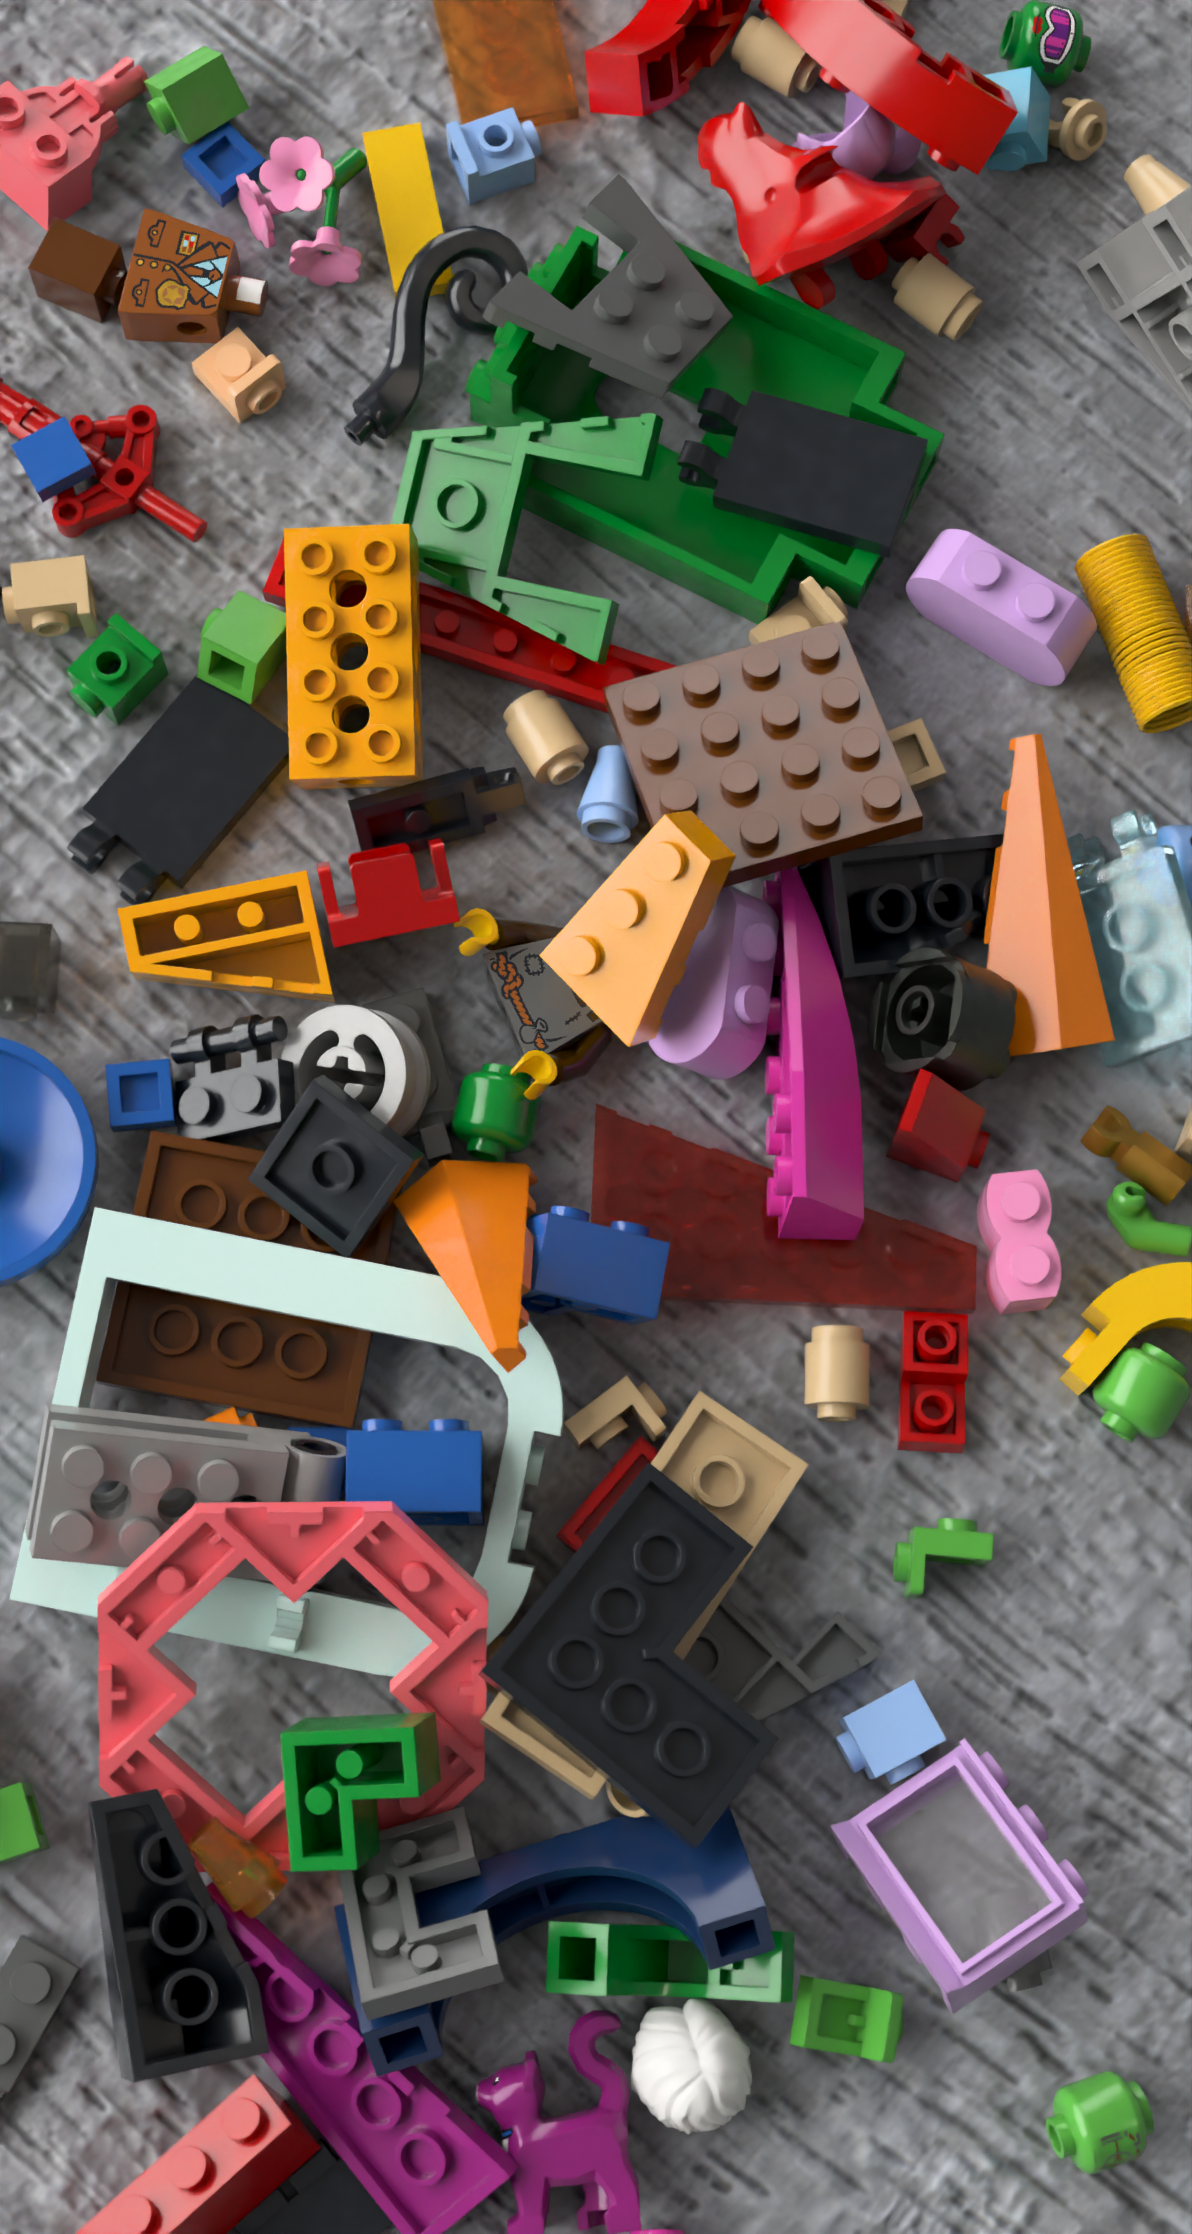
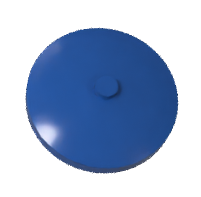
[0,1037,99,1287]

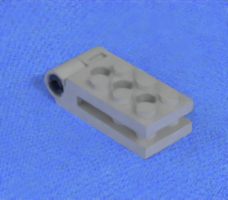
[25,1403,346,1584]

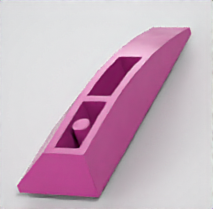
[762,867,864,1240]

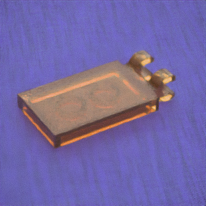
[431,0,579,127]

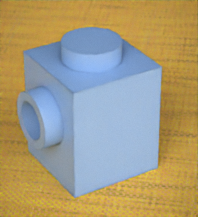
[835,1680,946,1785]

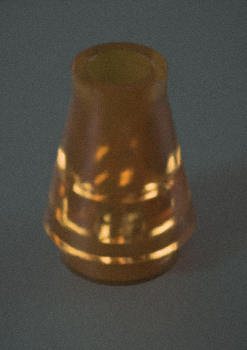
[187,1817,288,1919]

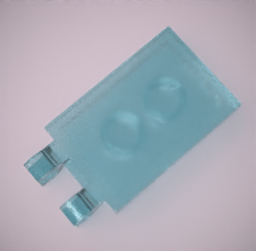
[1067,810,1192,1068]

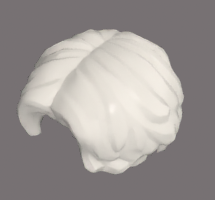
[631,1998,752,2134]

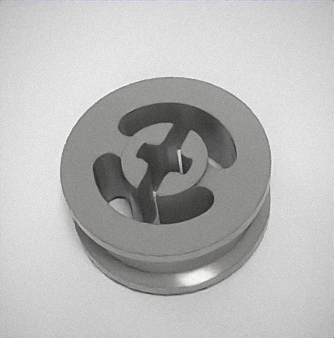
[281,1005,431,1137]

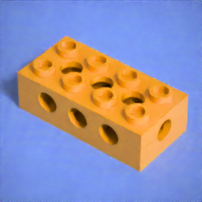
[284,524,424,790]

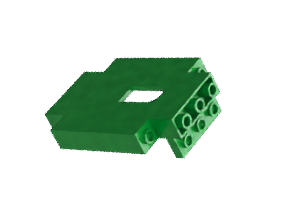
[465,226,945,625]

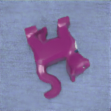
[476,2010,642,2234]

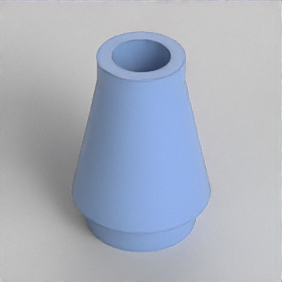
[577,745,638,843]

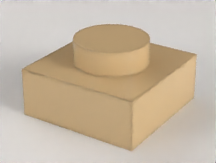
[887,718,946,792]

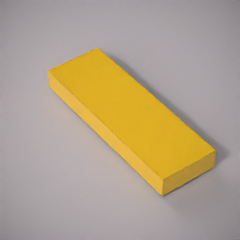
[362,122,453,299]

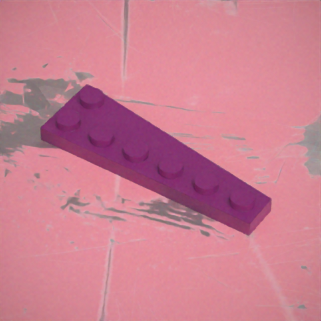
[206,1880,520,2234]

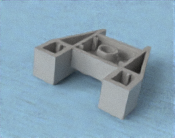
[1076,185,1192,412]

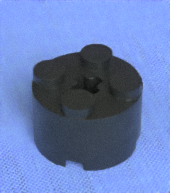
[868,948,1017,1091]

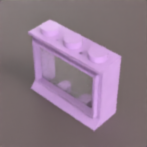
[830,1738,1089,2014]

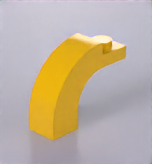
[1059,1262,1192,1396]

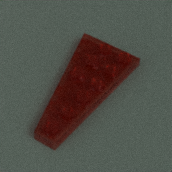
[591,1104,977,1314]

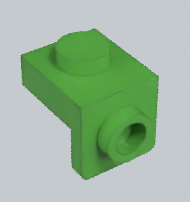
[893,1518,994,1599]
[789,1975,904,2063]

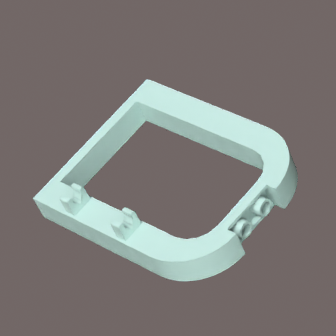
[9,1207,564,1677]

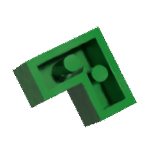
[280,1712,441,1872]

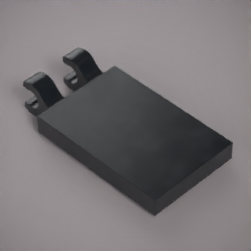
[677,388,928,558]
[67,675,289,906]

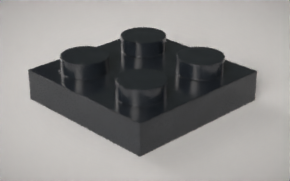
[248,1075,424,1258]

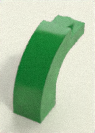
[546,1921,795,2003]

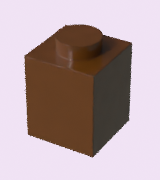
[28,218,128,323]

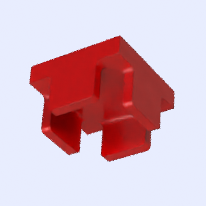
[316,838,460,948]

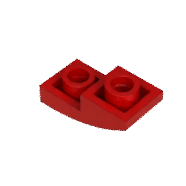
[897,1311,968,1454]

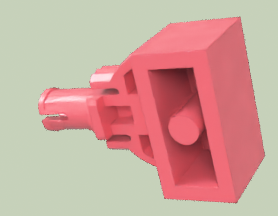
[0,56,148,231]

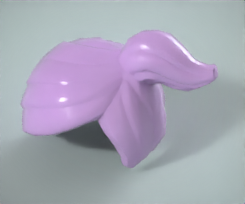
[791,91,922,179]

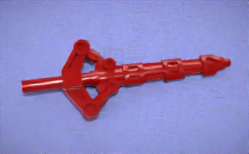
[0,377,207,543]

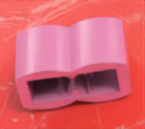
[977,1169,1061,1315]

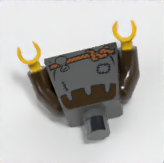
[453,908,612,1100]

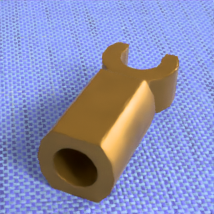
[1080,1105,1192,1207]

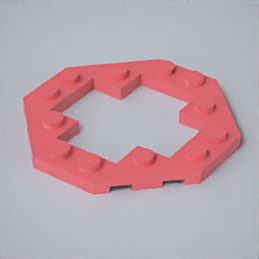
[97,1501,488,1872]

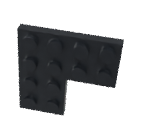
[478,1462,779,1850]

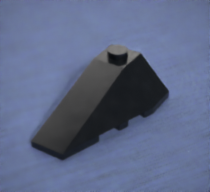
[798,834,1004,979]
[88,1789,270,2082]

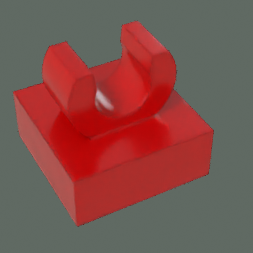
[882,193,965,266]

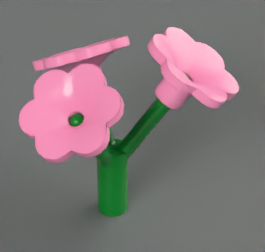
[236,136,367,286]

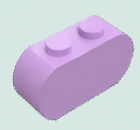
[906,529,1097,686]
[648,886,779,1080]

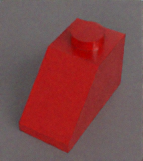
[886,1068,991,1183]

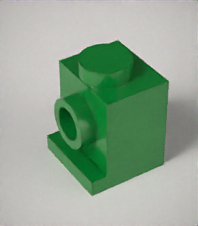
[67,613,169,726]

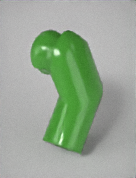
[1106,1182,1192,1257]

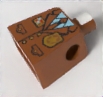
[118,208,268,343]

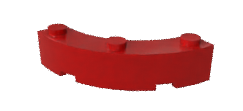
[584,0,751,117]
[758,0,1018,175]

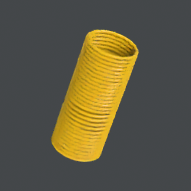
[1074,534,1192,733]

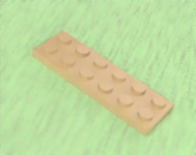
[479,1391,809,1800]

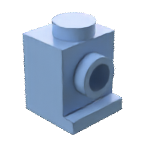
[446,107,542,205]

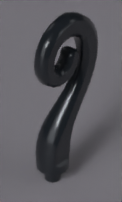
[344,226,529,446]

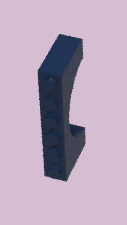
[334,1806,776,2077]

